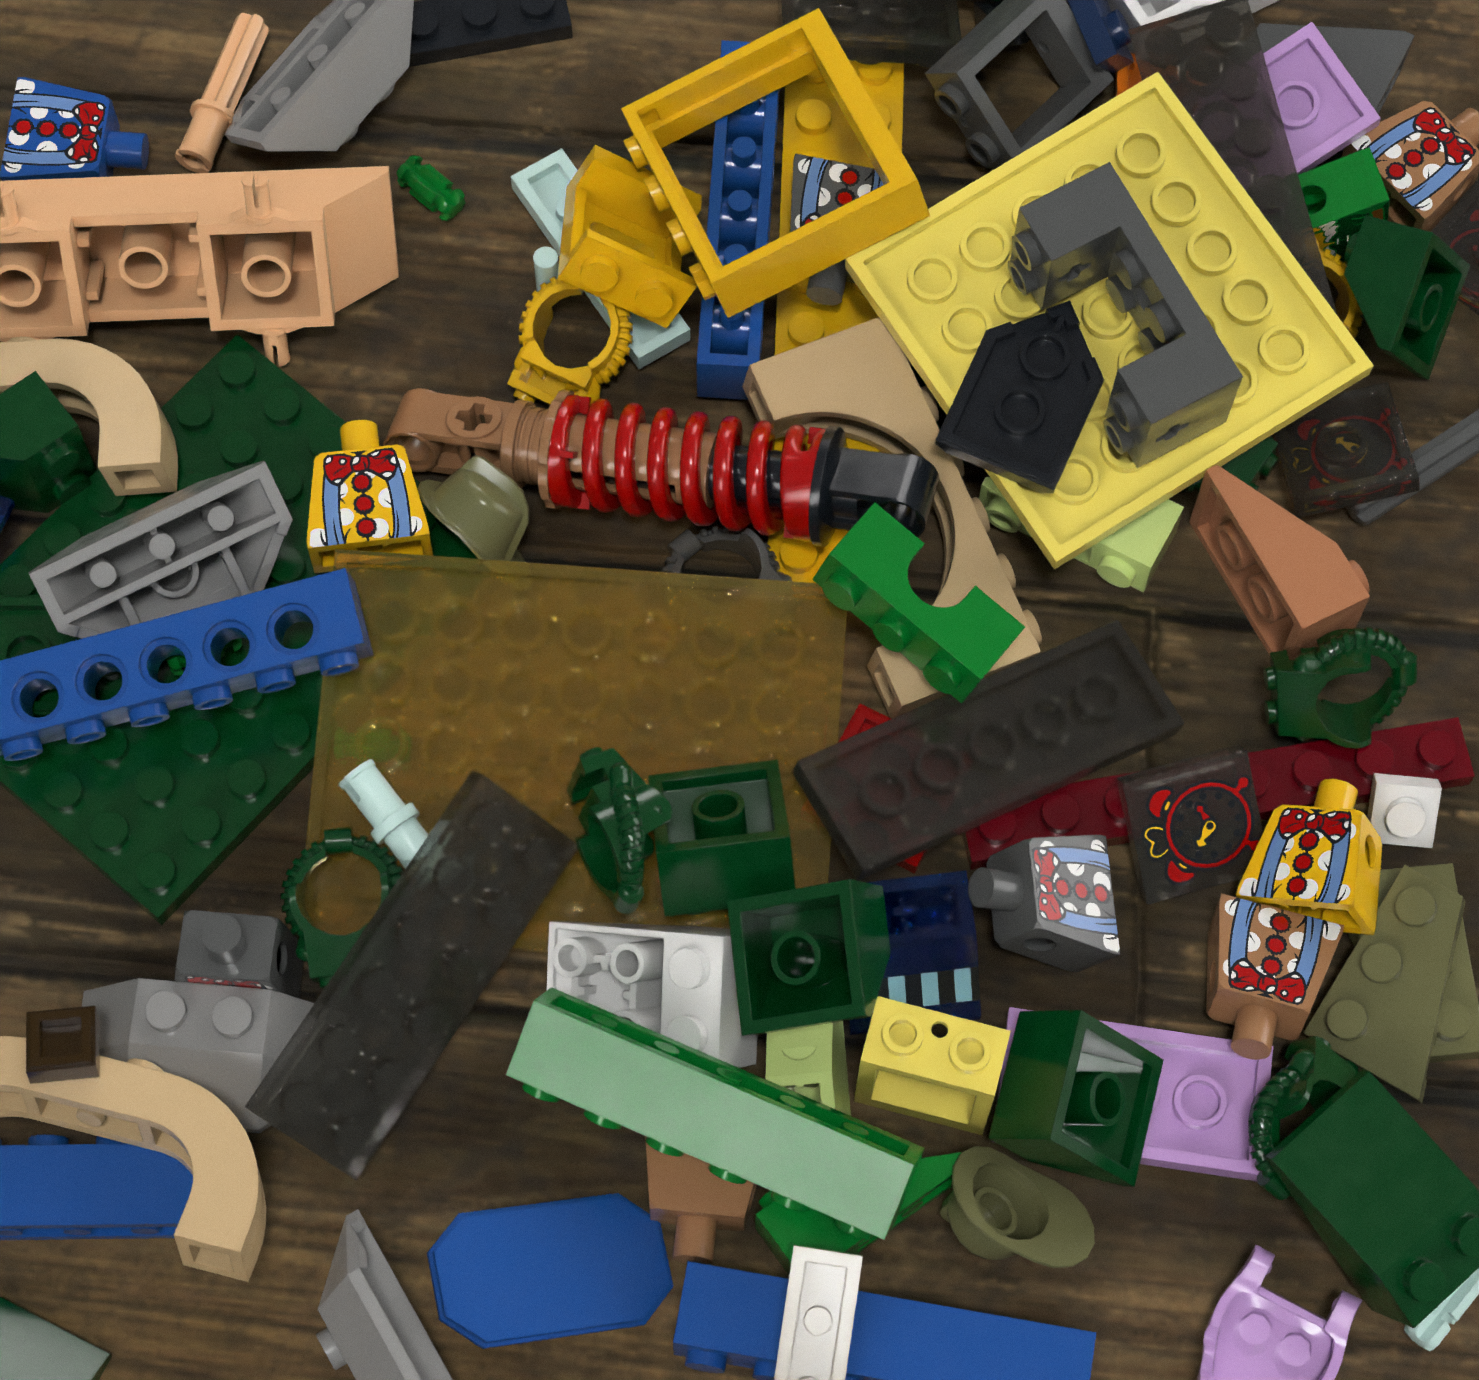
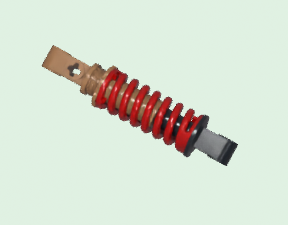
[383,388,939,547]

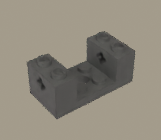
[1008,162,1243,468]

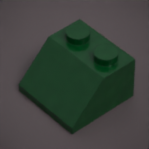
[1344,215,1470,380]
[0,371,96,513]
[648,759,796,917]
[727,879,891,1036]
[988,1010,1164,1187]

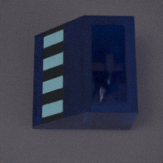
[848,871,981,1035]

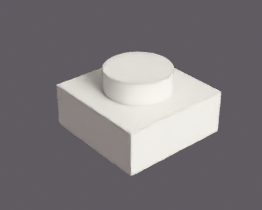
[1367,773,1442,848]

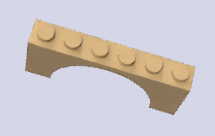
[742,317,1042,721]

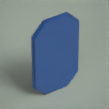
[427,1193,673,1349]

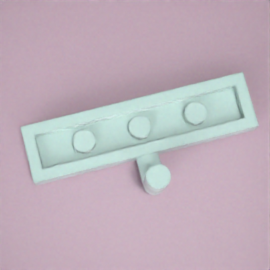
[511,148,690,369]

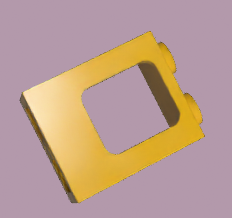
[557,145,702,329]

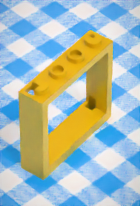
[621,8,930,318]

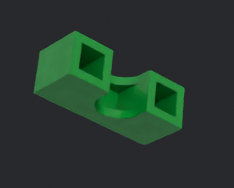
[812,503,1025,704]

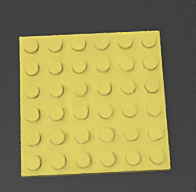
[845,72,1374,570]

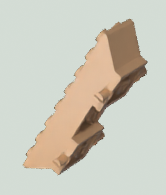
[0,166,399,366]

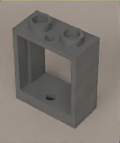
[924,0,1114,169]

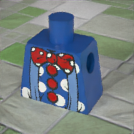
[0,77,149,181]

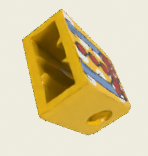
[307,420,434,573]
[1236,779,1382,935]

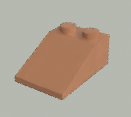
[1189,465,1370,660]

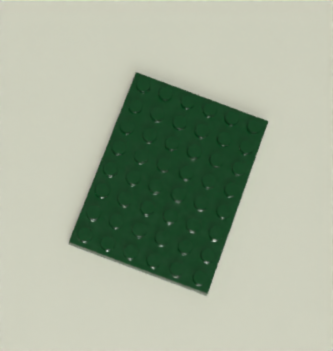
[0,334,497,926]

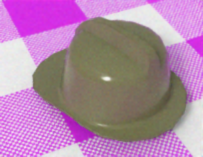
[418,455,533,593]
[940,1146,1095,1268]

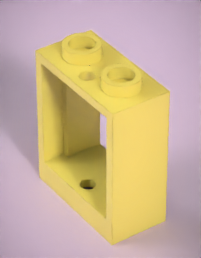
[854,996,1011,1135]

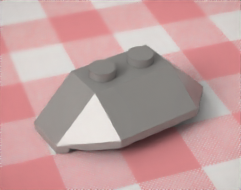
[225,0,414,151]
[28,460,293,639]
[81,978,346,1133]
[315,1209,453,1380]

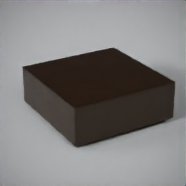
[26,1006,99,1084]

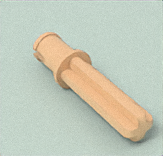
[175,13,269,173]

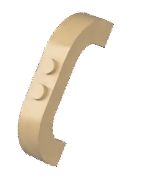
[0,337,178,496]
[0,1036,266,1282]

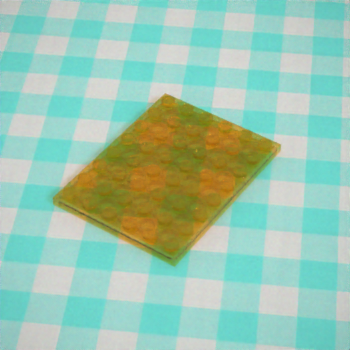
[305,549,847,953]

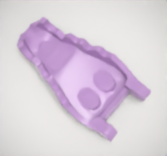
[1197,1245,1363,1380]

